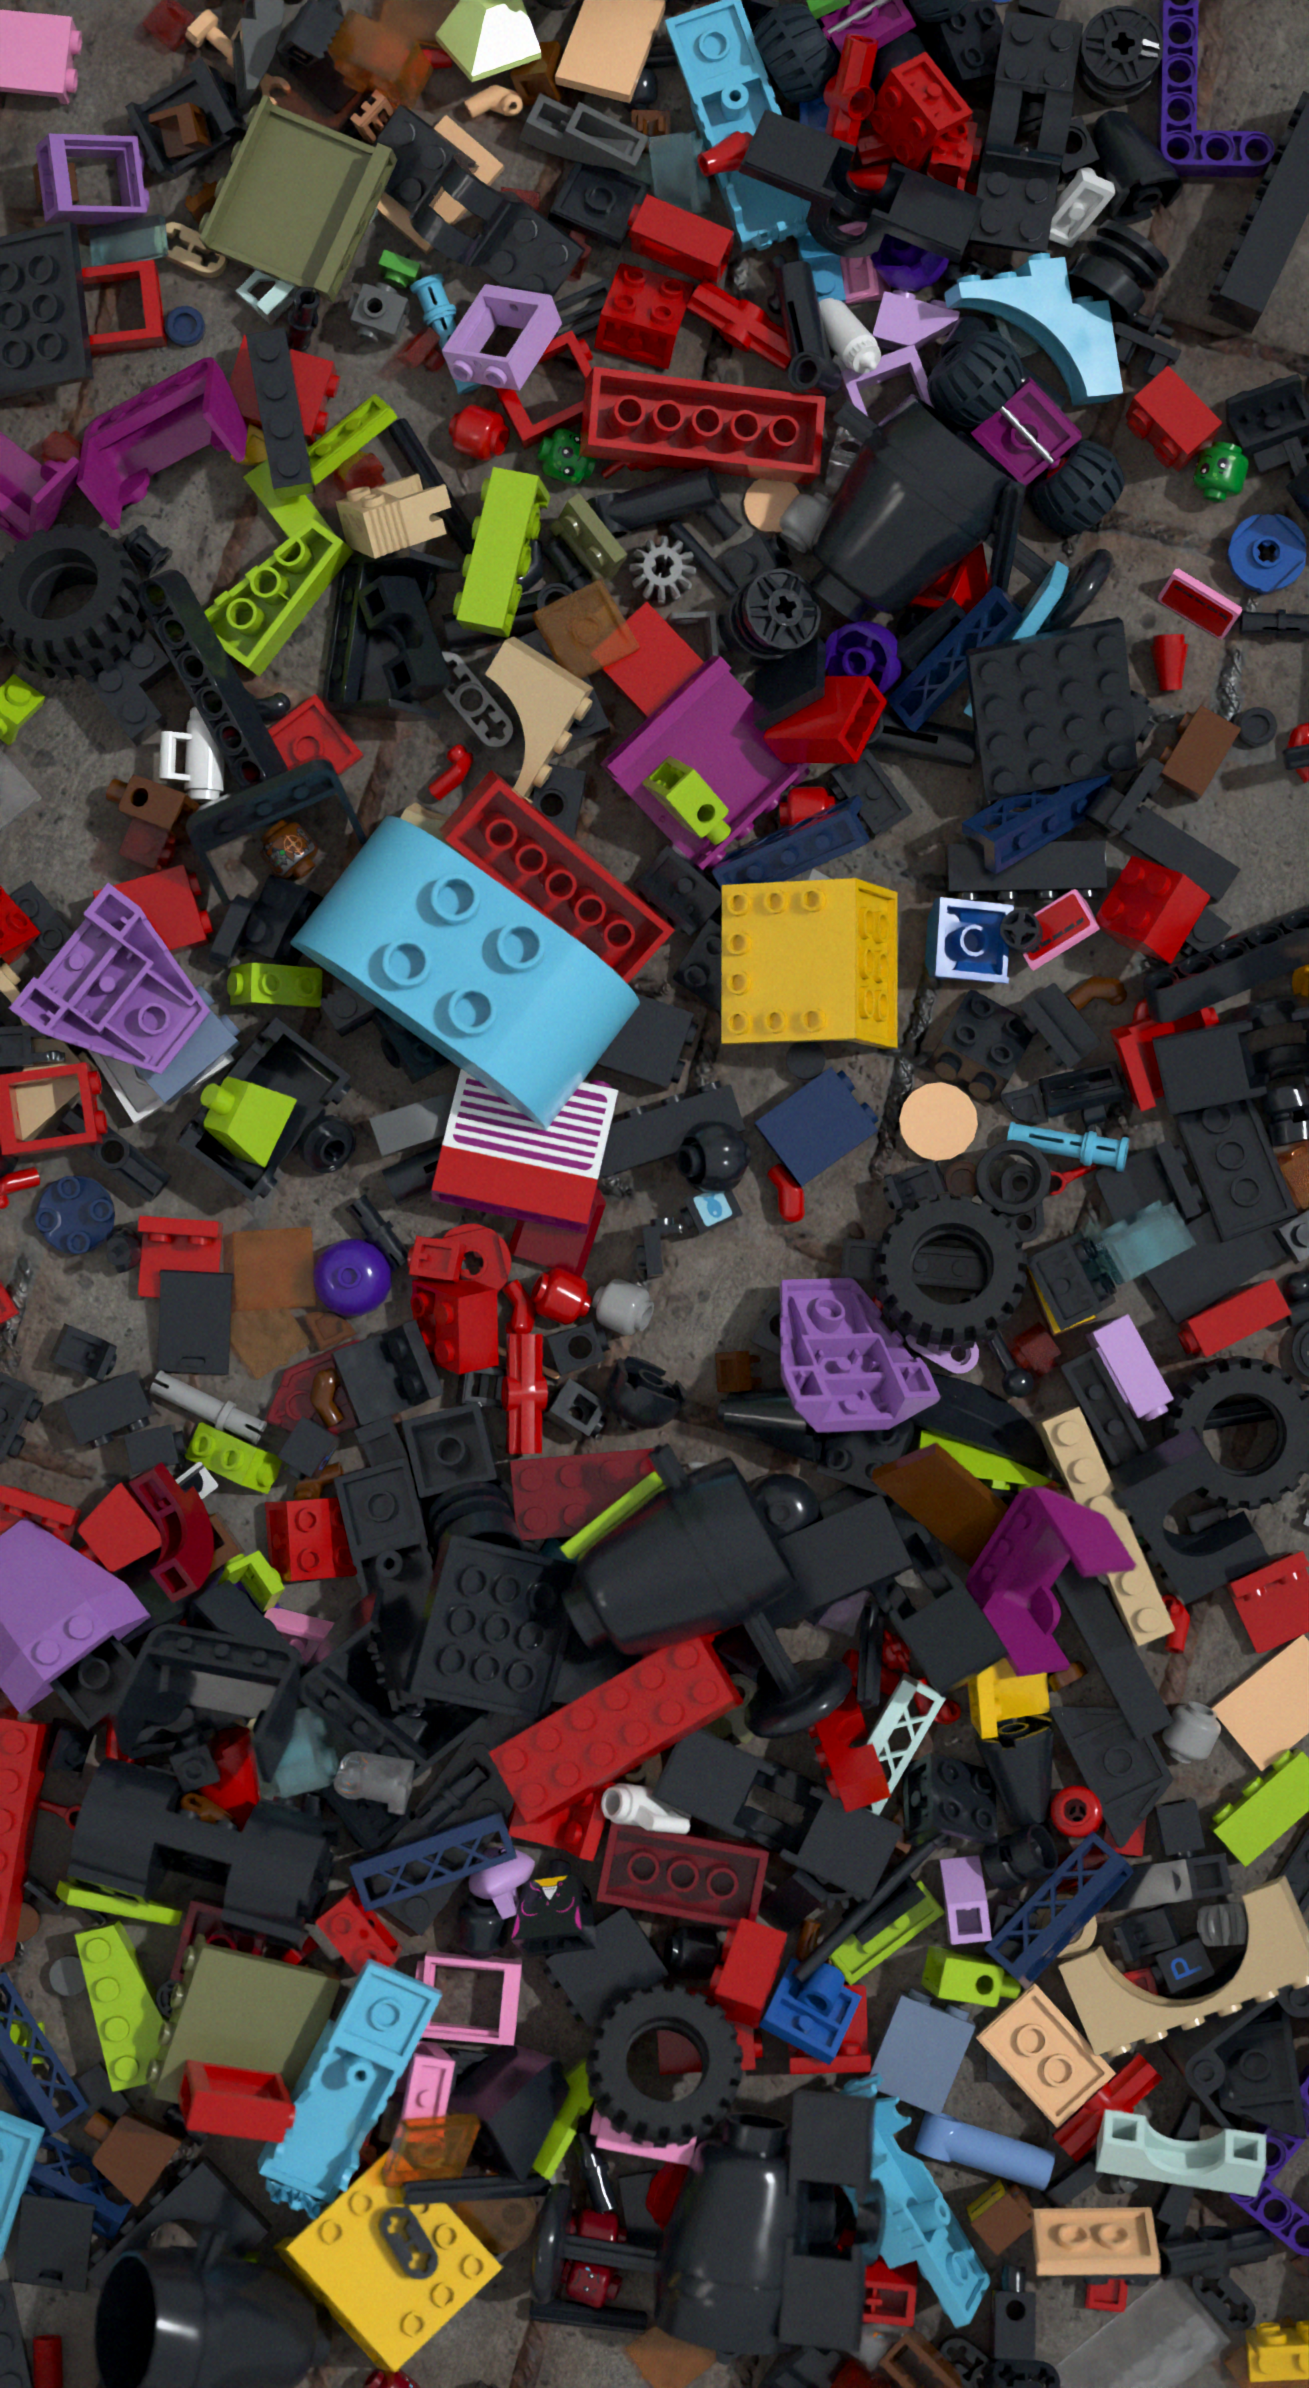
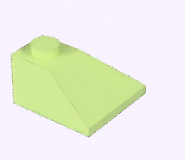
[435,0,541,82]

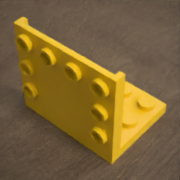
[721,878,898,1049]
[272,2146,503,2372]

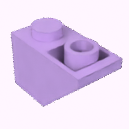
[872,290,960,352]
[939,1855,991,1945]

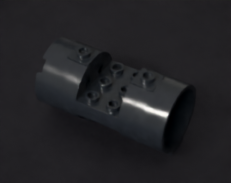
[66,1757,340,1952]

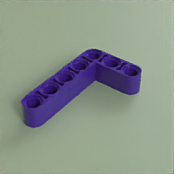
[1157,0,1275,178]
[1227,2063,1309,2256]

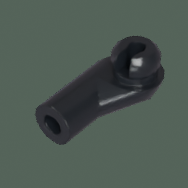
[246,689,291,723]

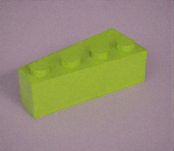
[453,467,551,638]
[204,519,354,677]
[75,1920,170,2092]

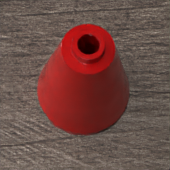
[195,1726,261,1833]

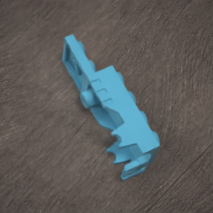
[665,0,811,252]
[257,1958,442,2219]
[836,2072,992,2328]

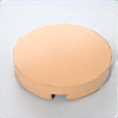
[899,1082,978,1161]

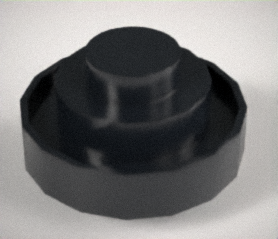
[298,1115,356,1173]

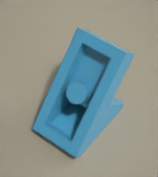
[796,232,846,304]

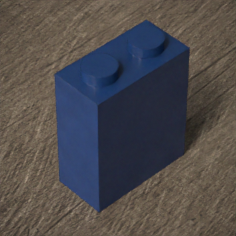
[754,1067,879,1188]

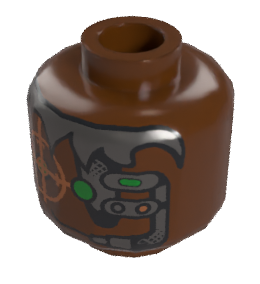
[260,820,318,880]

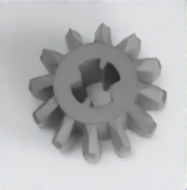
[629,536,696,604]
[1196,1902,1249,1946]

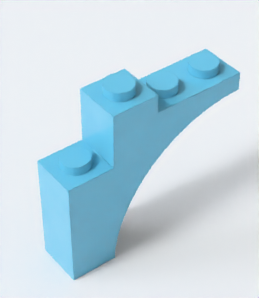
[944,253,1123,406]

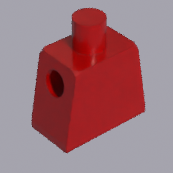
[77,1482,162,1573]

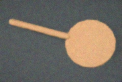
[744,479,800,533]

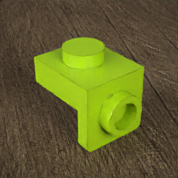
[0,674,45,745]
[218,1550,285,1613]

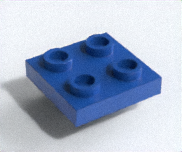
[759,1958,862,2065]

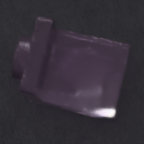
[817,1590,870,1637]

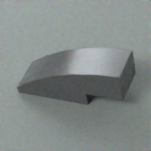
[231,0,284,109]
[519,93,649,170]
[369,1091,455,1158]

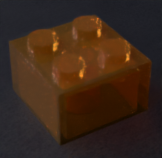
[327,8,434,111]

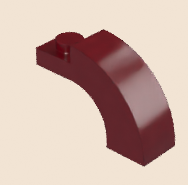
[129,1461,214,1603]

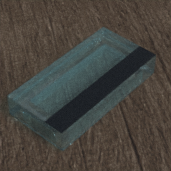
[89,214,169,267]

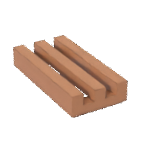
[350,89,395,146]

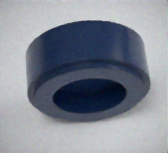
[165,306,206,348]

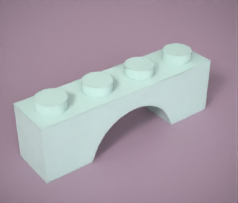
[1096,2109,1266,2197]

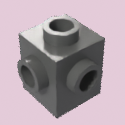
[347,282,410,345]

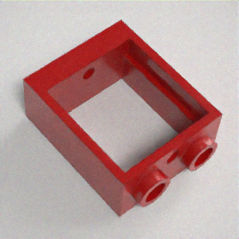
[627,194,734,287]
[82,259,167,355]
[492,330,593,450]
[0,1062,108,1158]
[1177,1278,1292,1359]
[315,1885,403,1976]
[177,2060,296,2143]

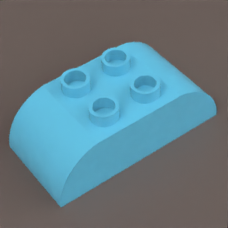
[290,815,640,1130]

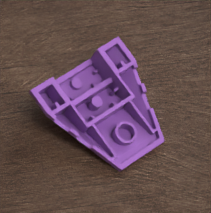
[9,883,211,1075]
[779,1278,941,1432]
[0,1517,151,1715]

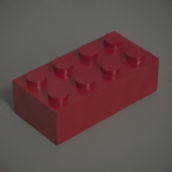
[510,1448,664,1540]
[596,1821,769,1928]

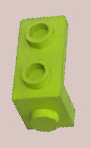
[227,963,322,1008]
[185,1422,283,1494]

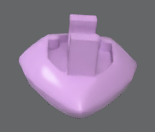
[469,1846,535,1919]

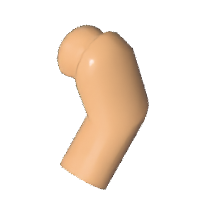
[463,85,523,119]

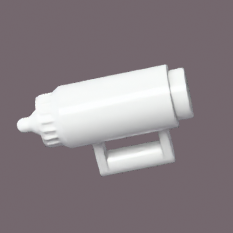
[816,298,881,374]
[159,707,225,803]
[601,1783,692,1834]

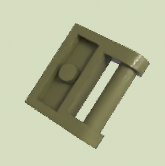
[549,493,627,590]

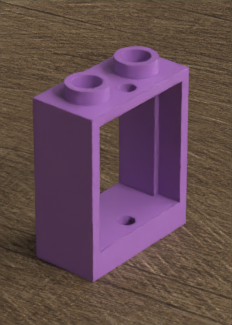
[35,133,149,224]

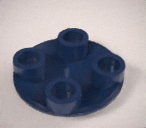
[35,1176,115,1254]

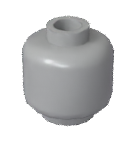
[779,492,831,553]
[592,1278,654,1336]
[1162,1701,1221,1764]

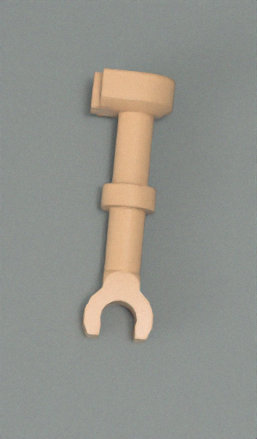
[185,9,291,106]

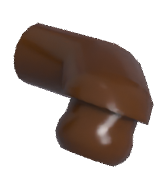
[1066,976,1127,1011]
[310,1367,344,1429]
[293,1462,345,1501]
[177,1793,236,1825]
[795,1918,832,1965]

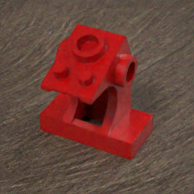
[919,121,983,196]

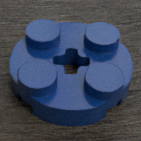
[1226,514,1306,595]

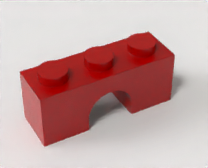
[808,1688,891,1813]

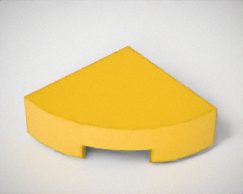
[230,424,268,465]

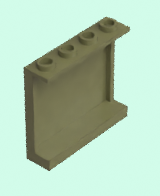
[198,95,397,303]
[146,1934,341,2104]

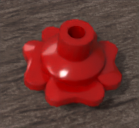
[882,1630,911,1673]

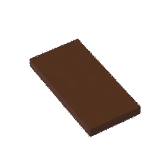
[872,1442,1010,1567]

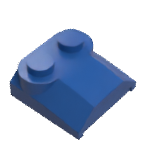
[925,897,1014,984]

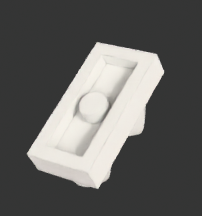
[1049,167,1116,248]

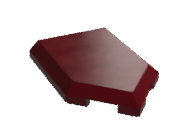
[509,1187,607,1276]
[264,1339,361,1434]

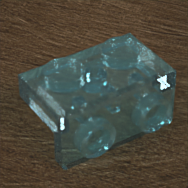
[648,131,711,213]

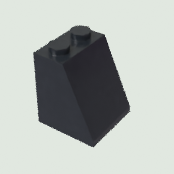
[445,2044,571,2183]

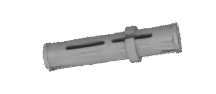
[149,1370,267,1445]

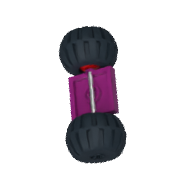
[753,0,969,103]
[927,331,1124,536]

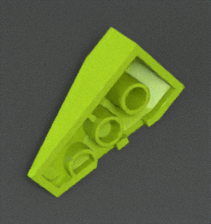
[916,1430,1073,1499]
[532,2054,594,2180]

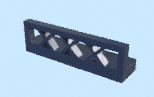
[887,585,1025,732]
[962,774,1111,874]
[712,794,869,890]
[349,1808,517,1912]
[984,1832,1134,1990]
[0,1972,89,2138]
[2,2109,133,2241]

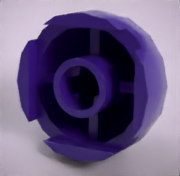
[870,234,949,292]
[825,621,902,694]
[313,1239,392,1317]

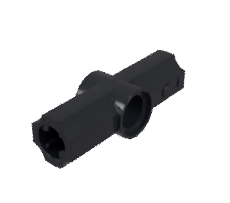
[57,1103,172,1203]
[1158,2223,1274,2281]

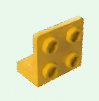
[968,1658,1050,1739]
[1245,2320,1309,2382]

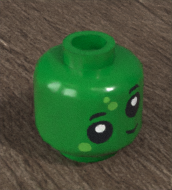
[537,428,597,486]
[1193,441,1249,503]

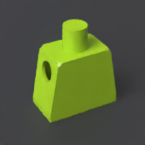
[642,755,731,845]
[201,1076,297,1168]
[921,1945,1021,2007]

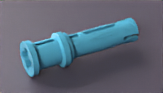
[410,273,481,395]
[1007,1122,1129,1172]

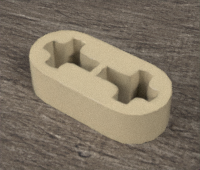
[156,222,228,278]

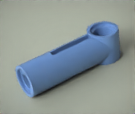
[913,2110,1055,2191]

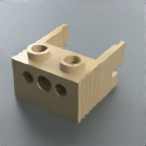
[335,474,451,558]

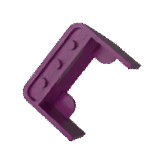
[76,357,248,530]
[0,432,79,543]
[966,1486,1137,1677]

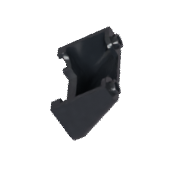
[175,1016,351,1201]

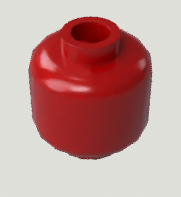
[449,404,510,462]
[779,786,835,826]
[530,1268,592,1325]
[1050,1785,1103,1839]

